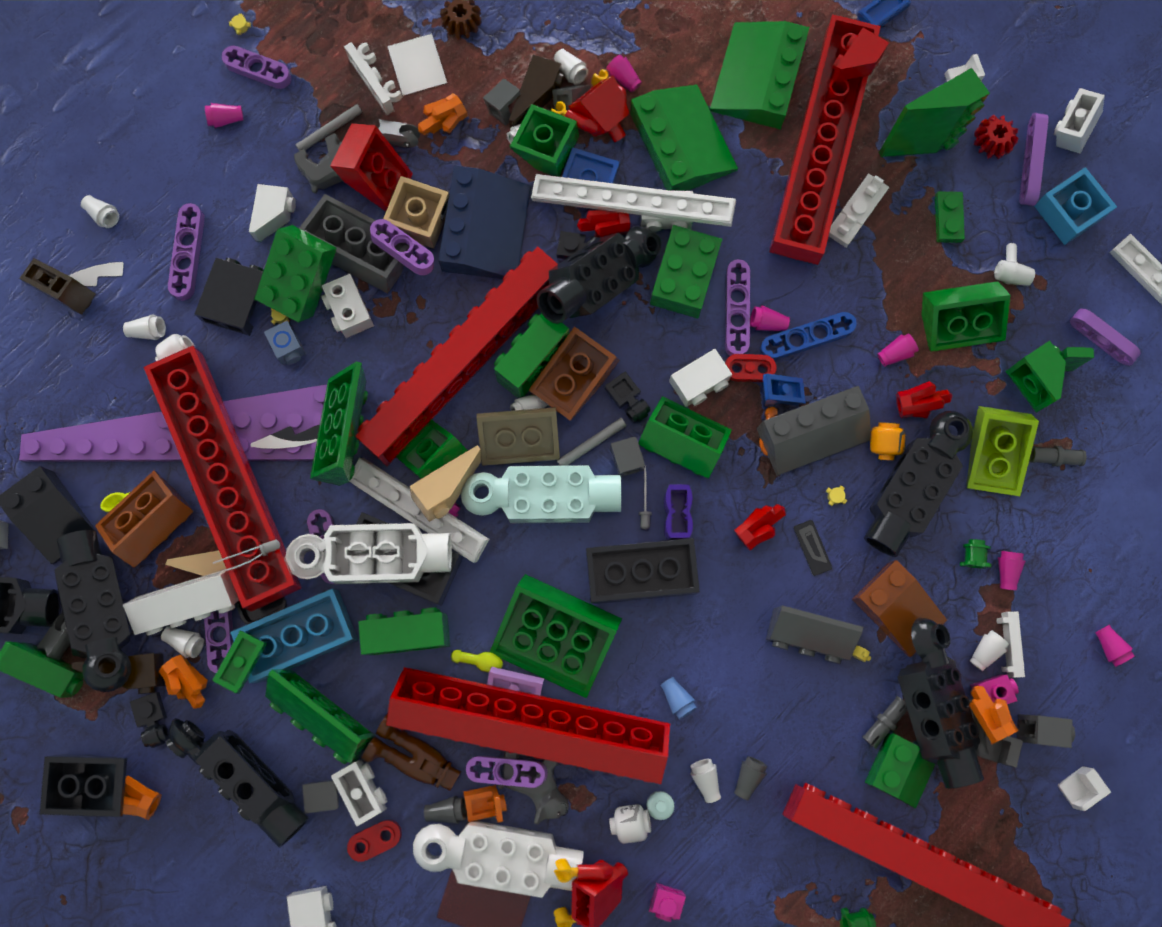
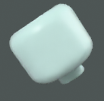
[646,791,674,820]

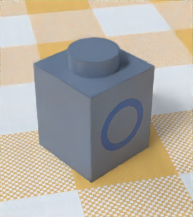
[264,321,306,365]

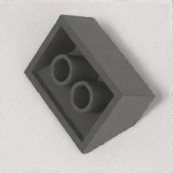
[766,605,863,664]

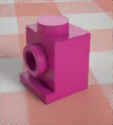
[970,675,1019,704]
[649,883,686,922]

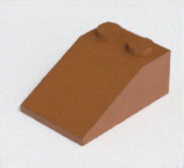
[529,326,620,421]
[852,560,947,658]

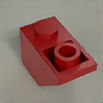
[831,28,889,82]

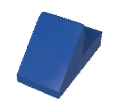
[762,373,806,408]

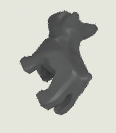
[294,134,343,193]
[498,751,569,824]

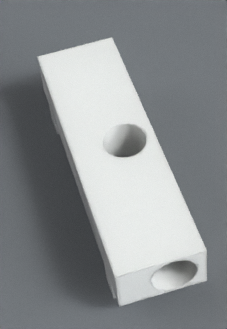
[997,612,1025,677]

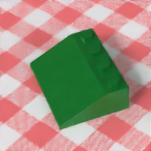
[710,21,810,130]
[879,68,990,157]
[630,84,738,191]
[310,361,368,486]
[490,574,622,698]
[265,669,376,765]

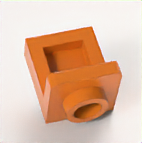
[463,785,507,823]

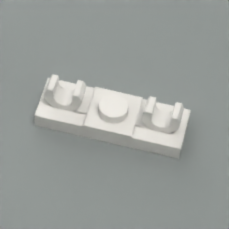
[344,42,402,115]
[829,173,889,248]

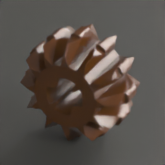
[440,0,482,40]

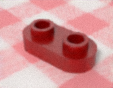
[725,354,776,382]
[347,819,402,862]

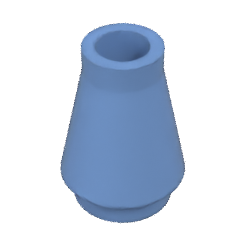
[660,677,697,720]

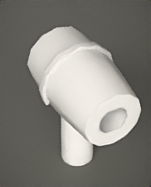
[994,243,1035,286]

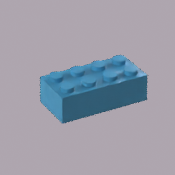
[230,588,358,683]

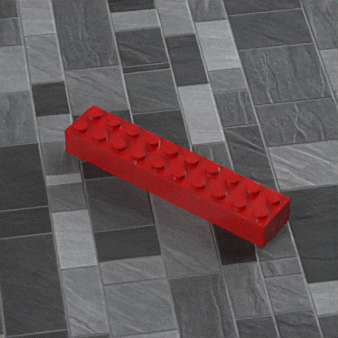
[769,14,881,265]
[355,246,558,467]
[144,345,302,612]
[386,667,670,784]
[782,783,1071,927]

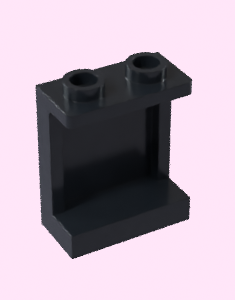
[195,258,264,336]

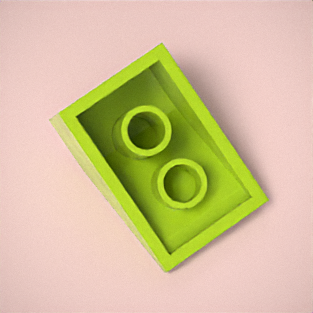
[966,406,1039,497]

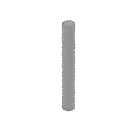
[296,104,363,151]
[557,418,626,466]

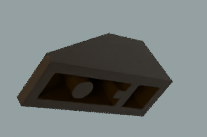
[509,54,565,129]
[19,258,96,315]
[72,653,165,694]

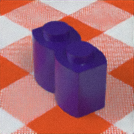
[664,484,693,541]

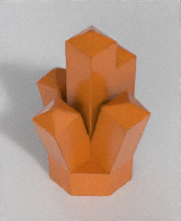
[418,93,468,135]
[159,655,208,709]
[969,686,1019,744]
[123,775,162,820]

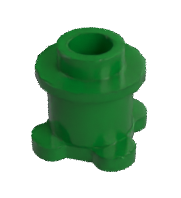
[960,539,992,569]
[840,908,876,927]

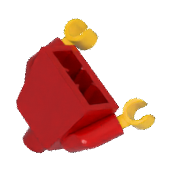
[551,69,629,142]
[554,858,628,927]

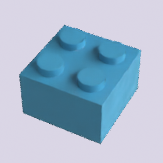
[1034,167,1117,245]

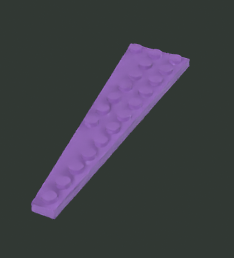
[19,384,327,462]

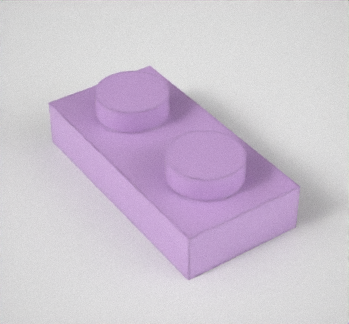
[487,667,544,696]

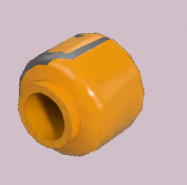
[870,422,906,460]

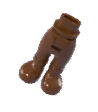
[361,713,461,791]

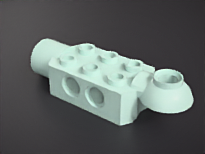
[460,465,621,523]

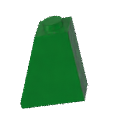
[0,641,83,698]

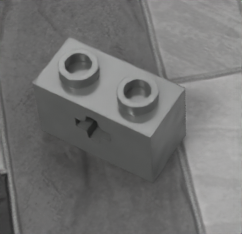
[1017,714,1075,748]

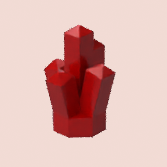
[577,210,630,238]
[896,381,953,419]
[734,504,786,551]

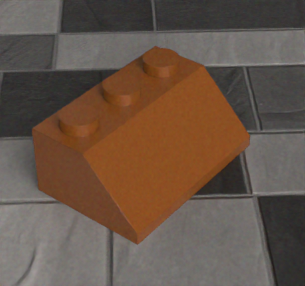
[95,470,194,568]

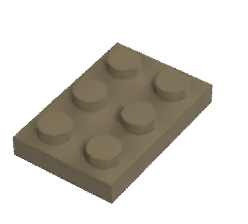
[477,407,560,466]

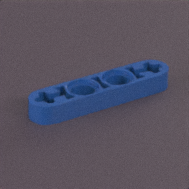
[760,312,857,361]

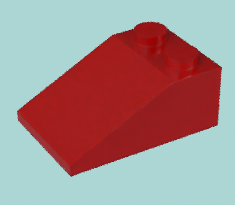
[330,123,413,212]

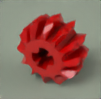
[974,115,1019,159]

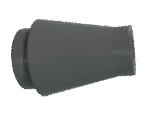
[734,756,768,800]
[424,795,467,824]

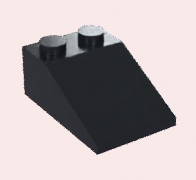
[0,466,97,565]
[39,754,127,817]

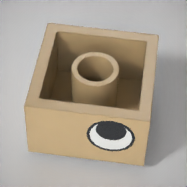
[383,176,449,249]

